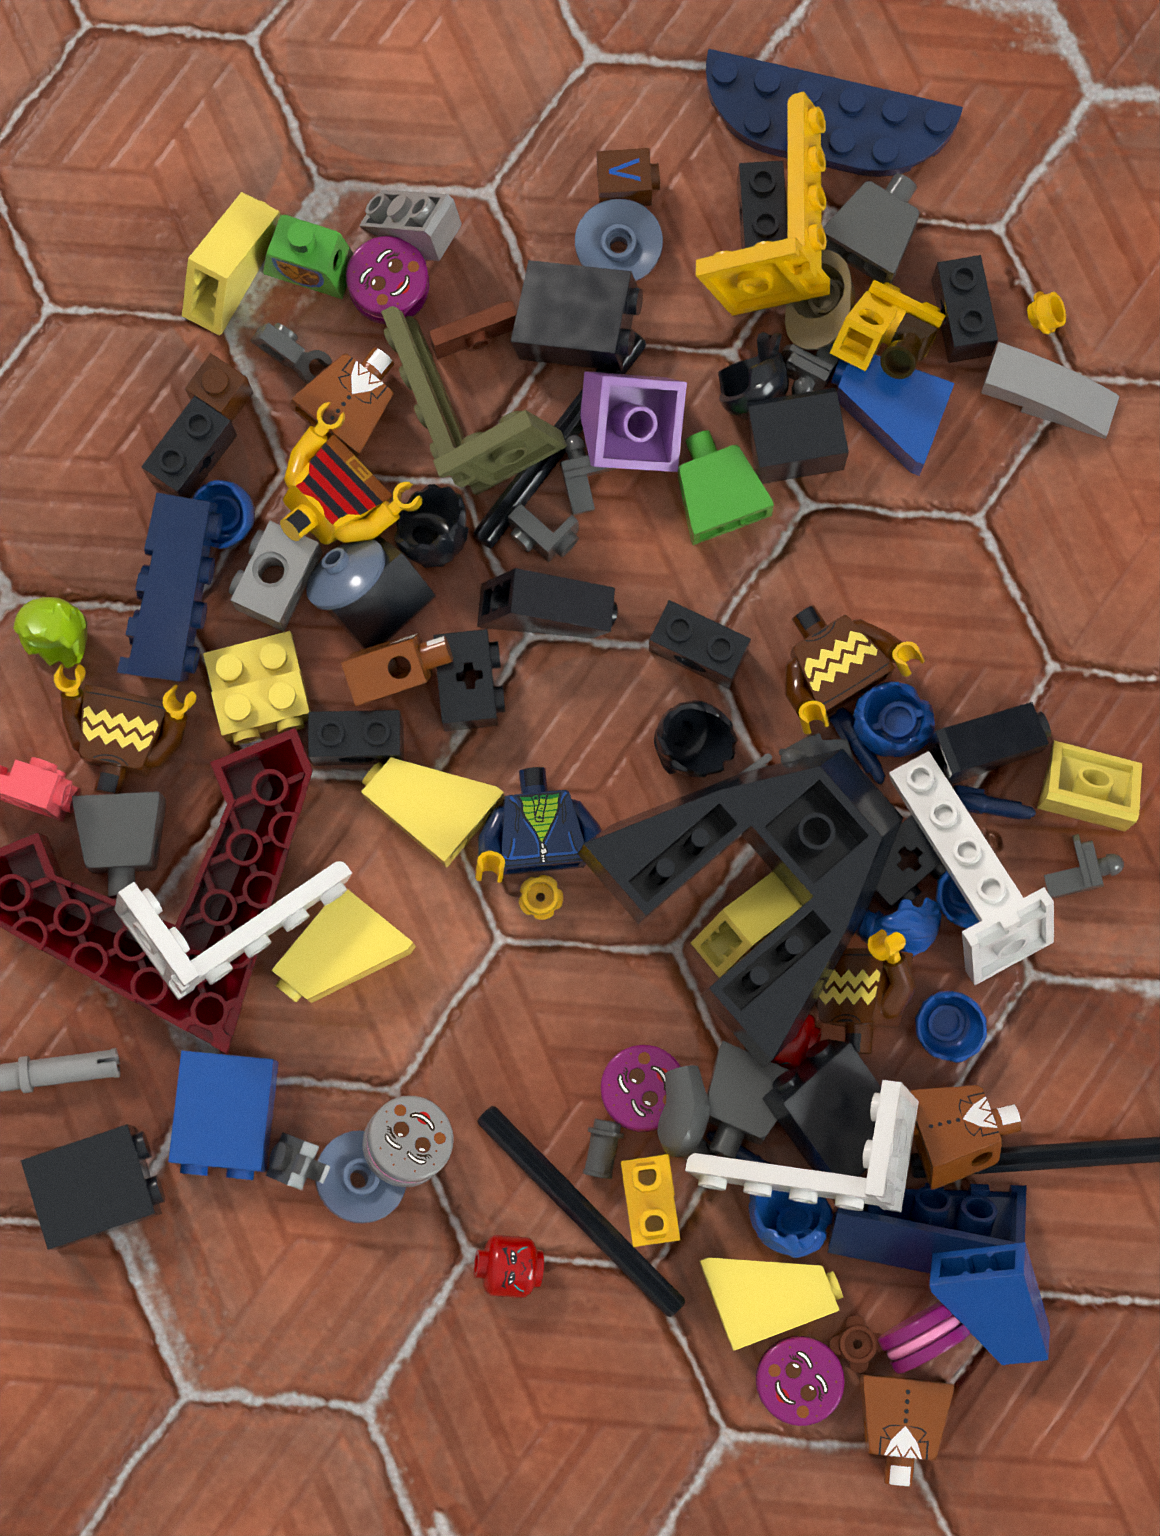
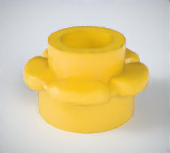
[1027,291,1066,334]
[519,875,563,920]

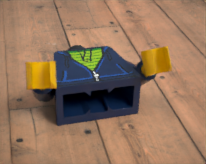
[475,767,602,883]

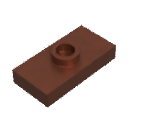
[429,300,517,360]

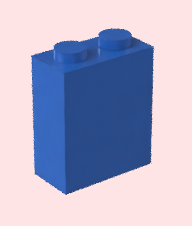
[168,1051,279,1180]

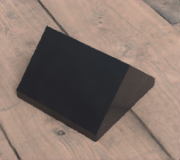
[747,388,849,484]
[326,535,436,649]

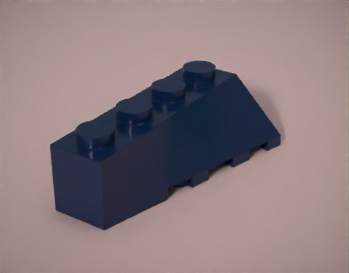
[117,493,222,681]
[827,1183,1027,1273]

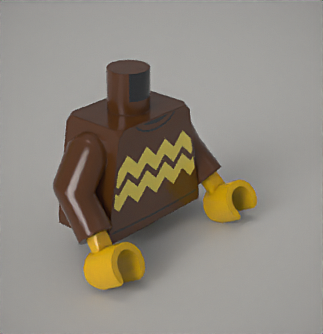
[785,605,925,734]
[54,664,196,794]
[815,929,916,1054]

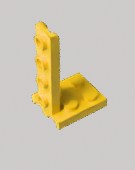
[696,91,830,316]

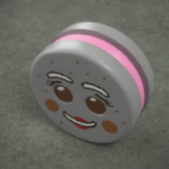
[362,1096,454,1187]

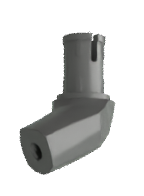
[657,1065,716,1162]

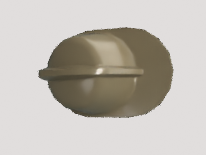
[785,249,856,350]

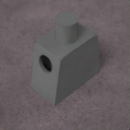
[824,173,920,284]
[72,792,166,898]
[707,1041,788,1159]

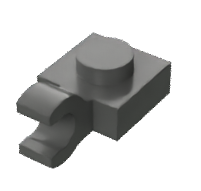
[250,323,332,384]
[265,1132,330,1190]

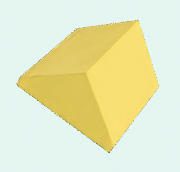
[1037,740,1142,831]

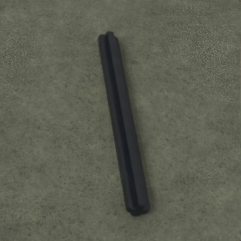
[473,332,646,548]
[477,1106,685,1317]
[910,1137,1160,1178]

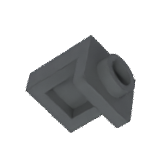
[508,503,579,562]

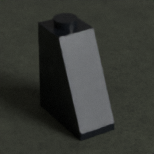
[477,568,618,638]
[925,702,1051,785]

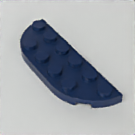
[706,49,963,177]

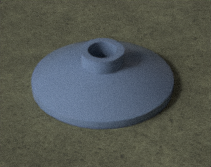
[575,199,663,281]
[306,540,386,610]
[315,1131,406,1224]

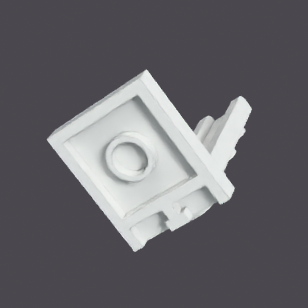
[889,751,1054,986]
[115,861,352,1000]
[685,1080,919,1212]

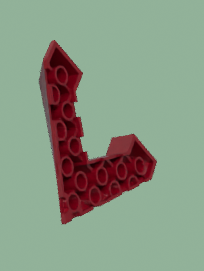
[0,728,313,1054]

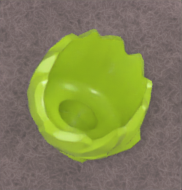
[13,597,88,669]

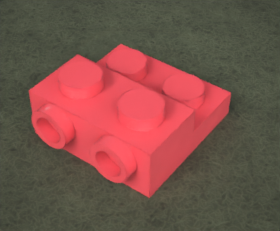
[0,757,81,822]

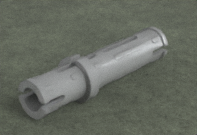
[0,1048,120,1093]

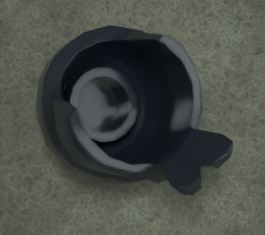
[718,332,789,420]

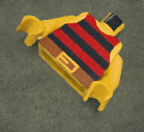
[280,402,422,545]

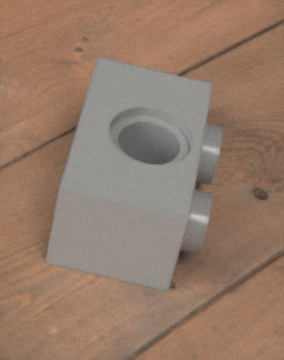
[229,521,323,632]

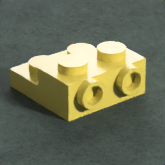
[203,631,312,745]

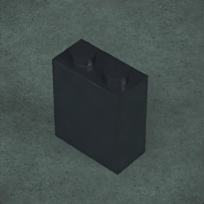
[511,260,643,371]
[762,1039,881,1177]
[21,1124,165,1250]

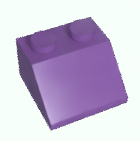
[580,371,687,472]

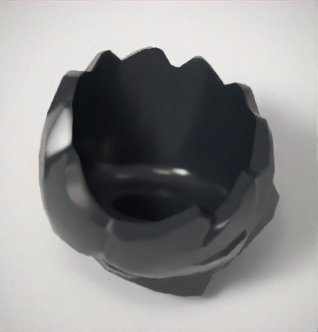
[394,484,469,568]
[654,700,738,778]

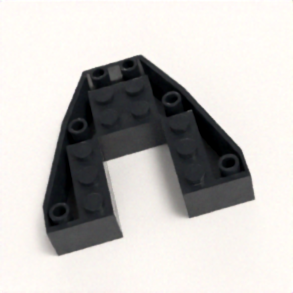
[577,749,904,1066]

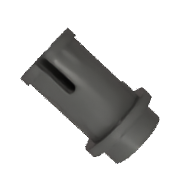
[583,1119,624,1179]

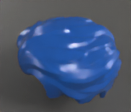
[853,681,935,757]
[856,897,942,957]
[748,1190,833,1258]

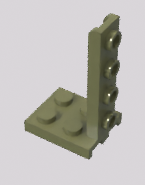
[381,306,567,495]

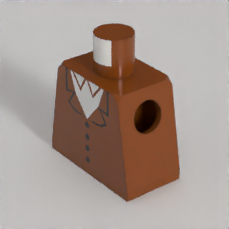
[289,347,394,457]
[341,632,453,706]
[910,1085,1021,1190]
[859,1373,954,1486]

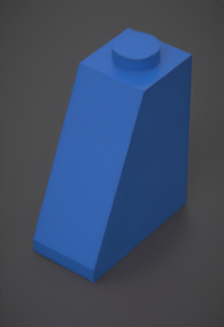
[831,354,955,476]
[929,1242,1050,1365]

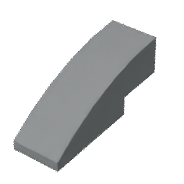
[981,342,1120,439]

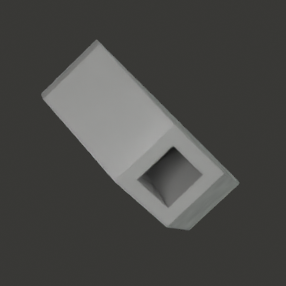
[359,190,462,261]

